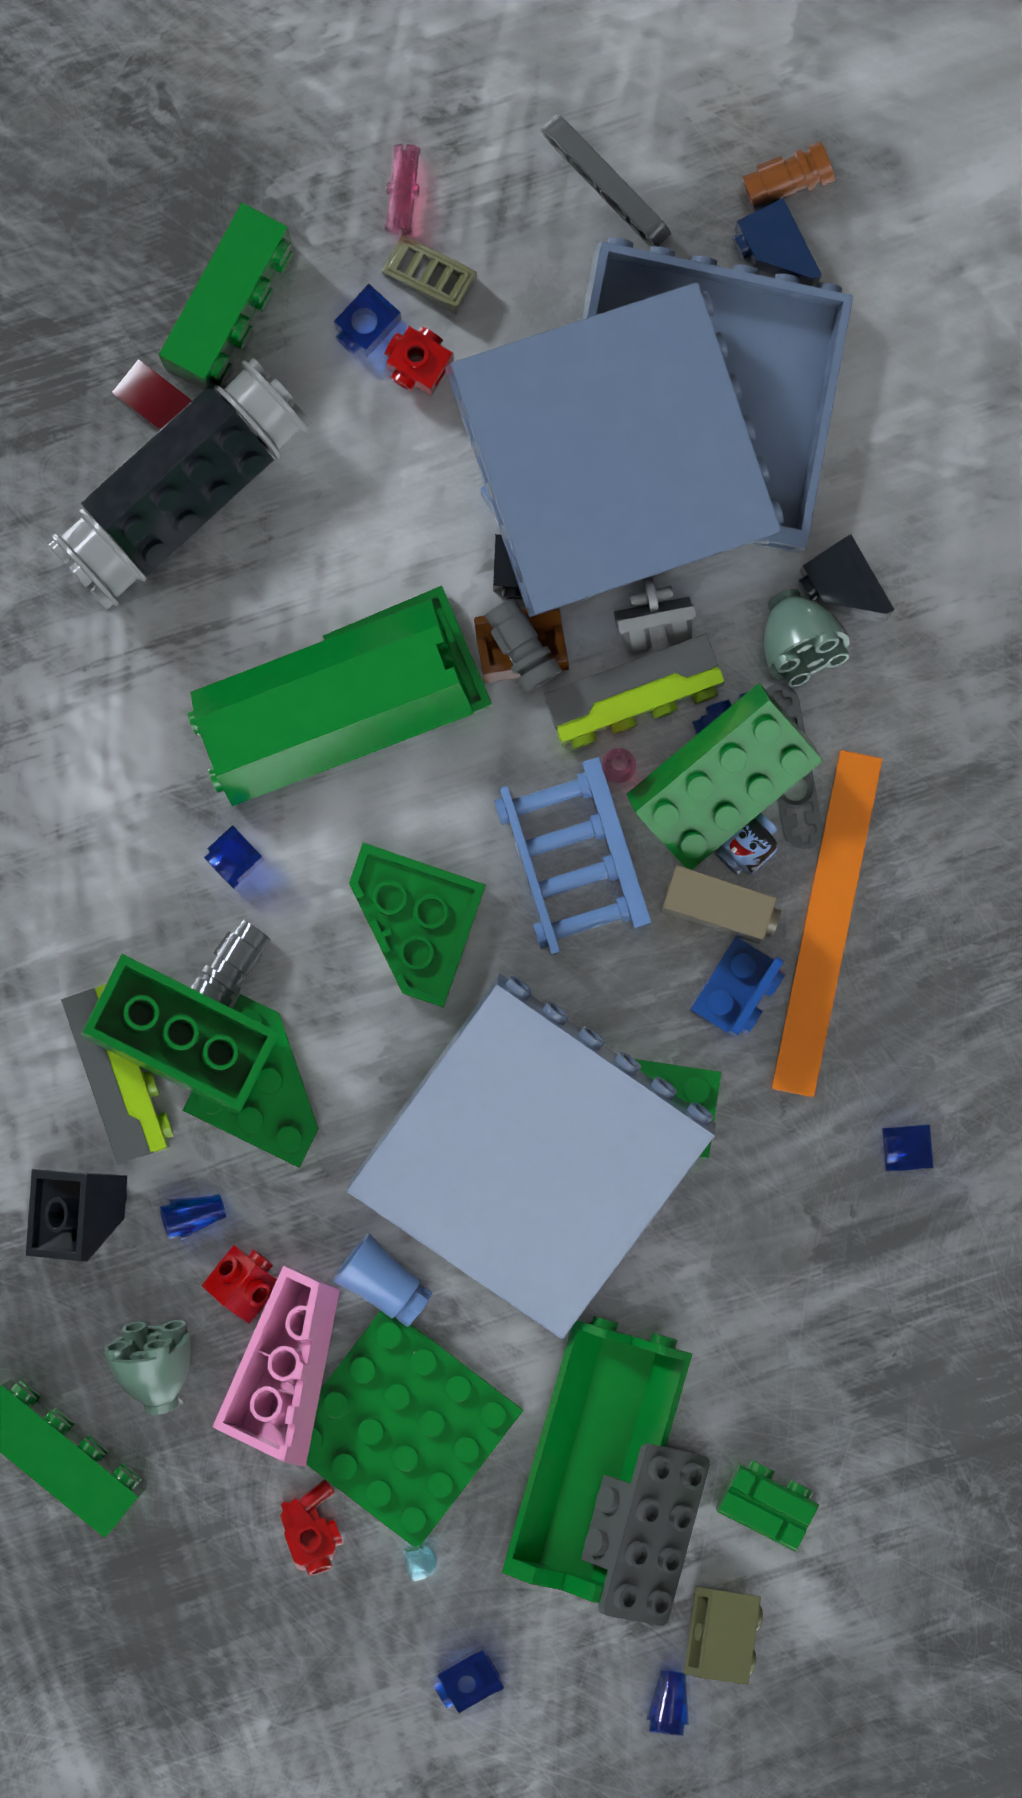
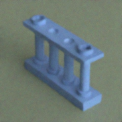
[494,757,651,956]

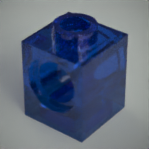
[334,284,402,358]

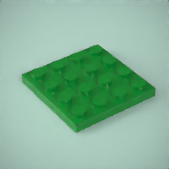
[306,1310,524,1550]

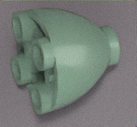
[764,589,850,687]
[104,1320,192,1415]

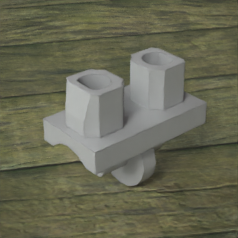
[613,577,696,652]

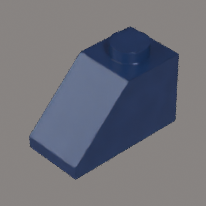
[732,198,822,286]

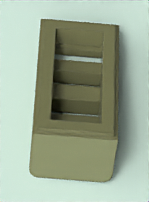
[381,235,477,314]

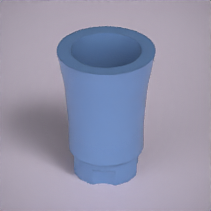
[332,1233,433,1327]

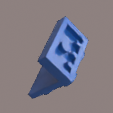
[690,936,786,1037]

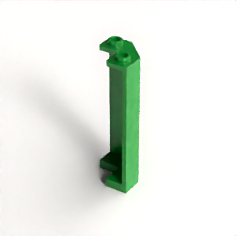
[187,599,474,806]
[502,1316,693,1603]

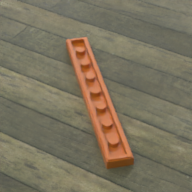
[771,750,883,1098]

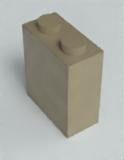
[660,865,781,944]

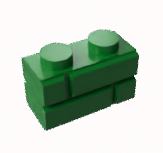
[716,1460,819,1552]

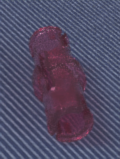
[384,144,421,235]
[601,748,636,783]

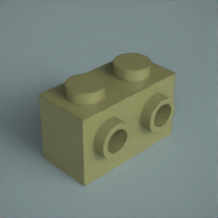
[683,1586,763,1685]

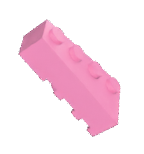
[212,1266,340,1467]

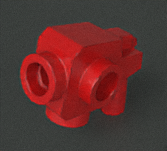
[280,1479,343,1576]

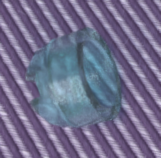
[403,1545,437,1582]

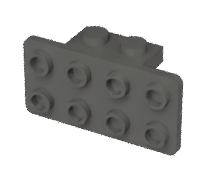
[581,1443,710,1626]

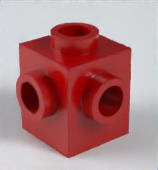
[384,326,454,396]
[201,1245,277,1324]

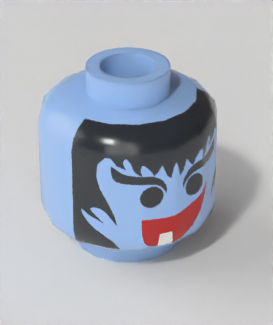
[714,813,778,875]

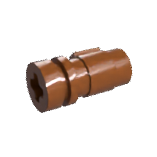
[742,141,836,209]

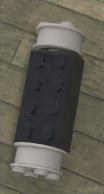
[48,358,312,610]

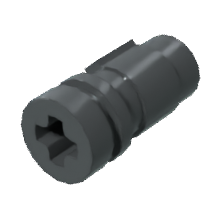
[485,598,562,693]
[190,920,271,1007]

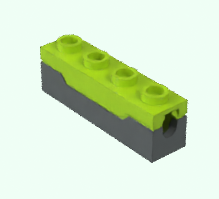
[544,633,725,750]
[61,984,174,1165]

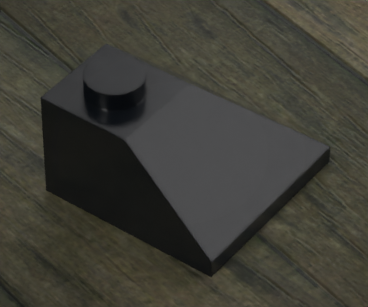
[798,534,895,624]
[26,1169,127,1262]

